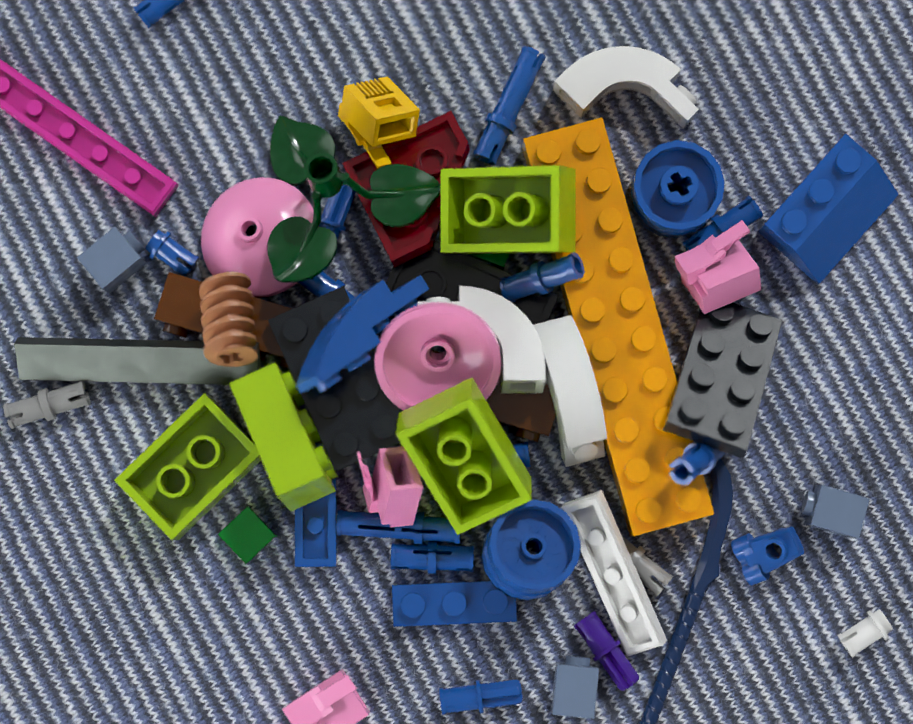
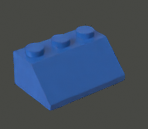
[757,133,899,285]

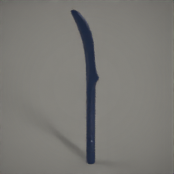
[639,459,733,724]

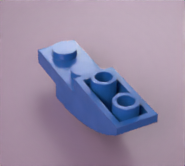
[296,275,429,393]

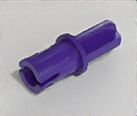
[574,611,639,691]

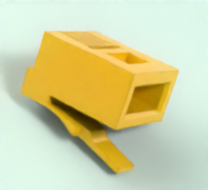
[338,76,420,169]

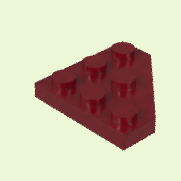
[342,111,470,268]

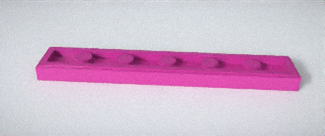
[0,59,179,218]

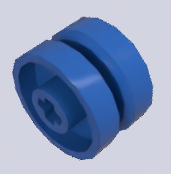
[629,140,725,238]
[481,499,581,600]

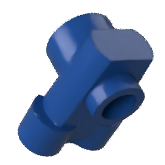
[731,526,804,586]

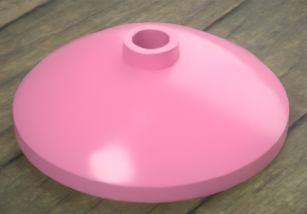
[201,177,313,298]
[375,302,501,411]

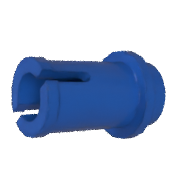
[145,230,200,277]

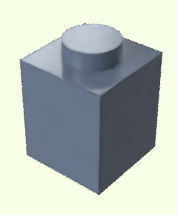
[77,227,147,294]
[801,485,870,539]
[551,655,599,719]

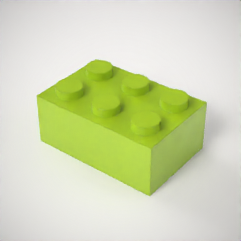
[441,165,576,254]
[229,363,338,511]
[396,377,532,535]
[114,393,261,540]

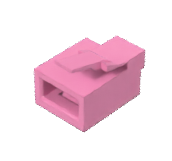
[674,220,761,314]
[357,446,423,528]
[282,669,370,724]

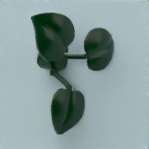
[267,116,441,283]

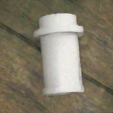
[837,609,894,658]

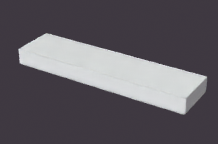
[562,490,667,657]

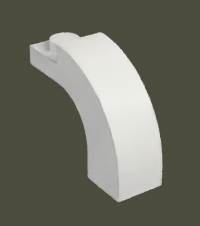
[553,46,699,129]
[418,286,546,394]
[533,315,607,467]

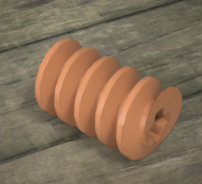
[199,272,258,367]

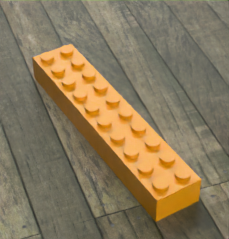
[522,117,714,536]

